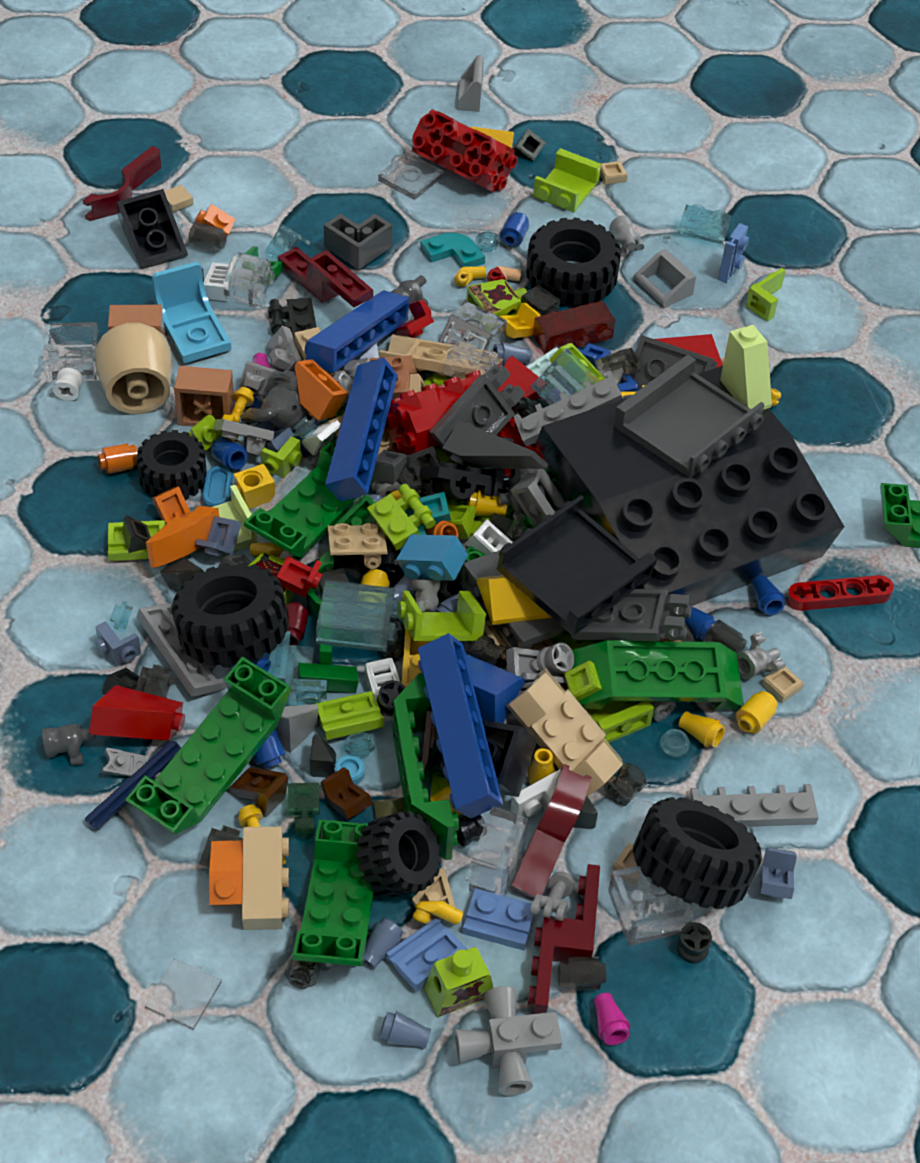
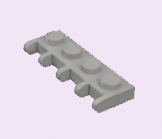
[514,370,623,447]
[136,603,227,697]
[690,784,819,827]

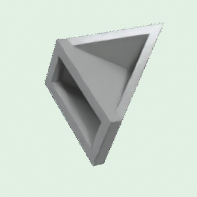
[276,704,318,753]

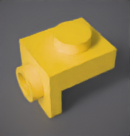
[496,303,541,339]

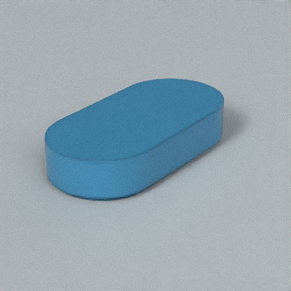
[203,465,234,507]

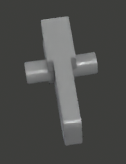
[101,748,147,777]

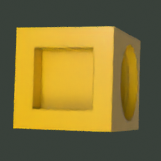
[234,464,276,509]

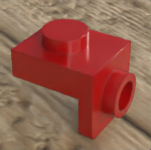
[395,299,434,338]
[276,556,323,597]

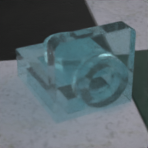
[285,679,328,706]

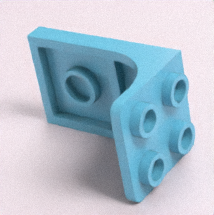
[152,262,232,364]

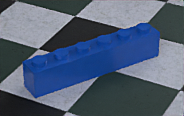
[304,290,410,373]
[325,357,398,502]
[418,633,503,819]

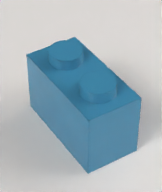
[396,534,468,581]

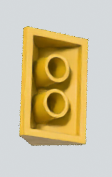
[477,575,551,625]

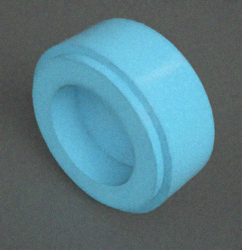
[334,755,365,785]

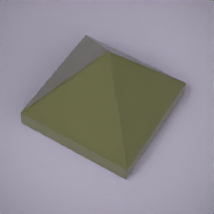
[373,797,406,819]

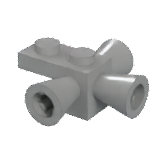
[455,986,562,1096]

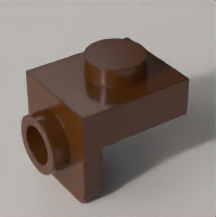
[321,767,373,820]

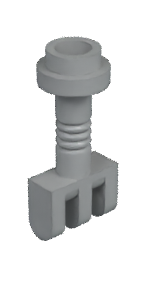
[530,872,574,921]

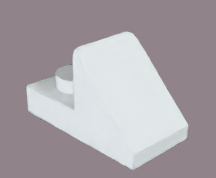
[510,769,561,821]

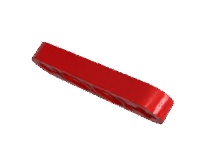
[786,575,894,611]

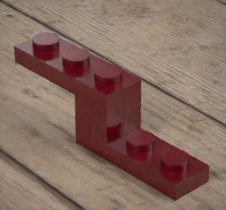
[277,247,374,308]
[527,864,600,1014]

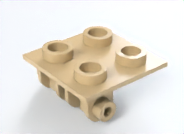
[328,523,387,569]

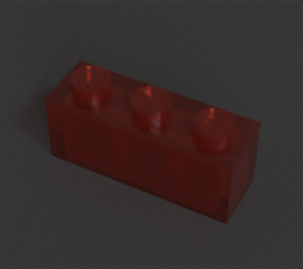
[533,301,616,355]

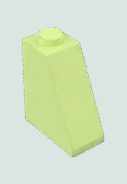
[720,325,772,410]

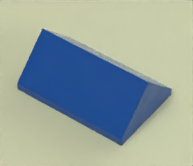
[466,654,525,723]

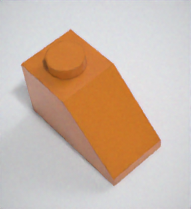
[295,359,348,420]
[209,840,243,906]

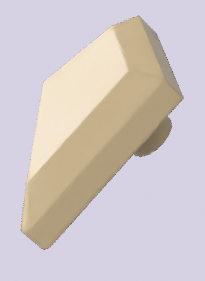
[412,867,456,922]

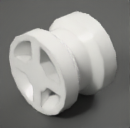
[53,368,84,401]

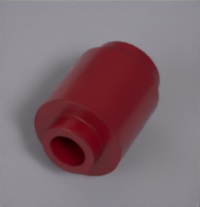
[280,602,309,647]

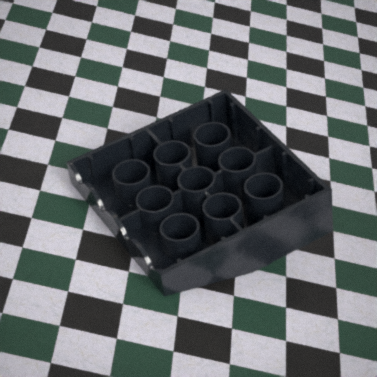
[536,366,845,606]

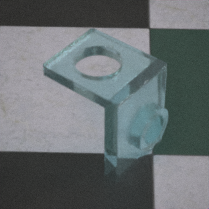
[265,224,312,259]

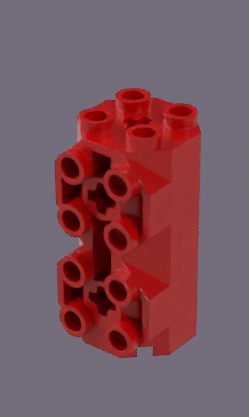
[412,109,518,193]
[384,370,498,457]

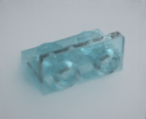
[678,204,732,245]

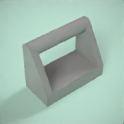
[457,55,484,112]
[633,249,696,307]
[510,469,566,527]

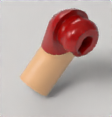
[487,266,522,282]

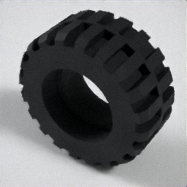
[526,217,621,307]
[172,563,289,668]
[633,797,762,909]

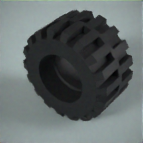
[136,430,207,500]
[356,811,442,897]

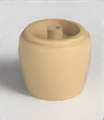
[95,323,173,414]

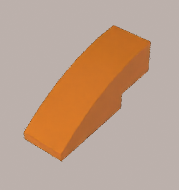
[146,506,219,568]

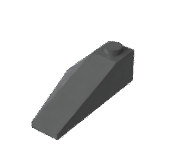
[442,420,548,469]

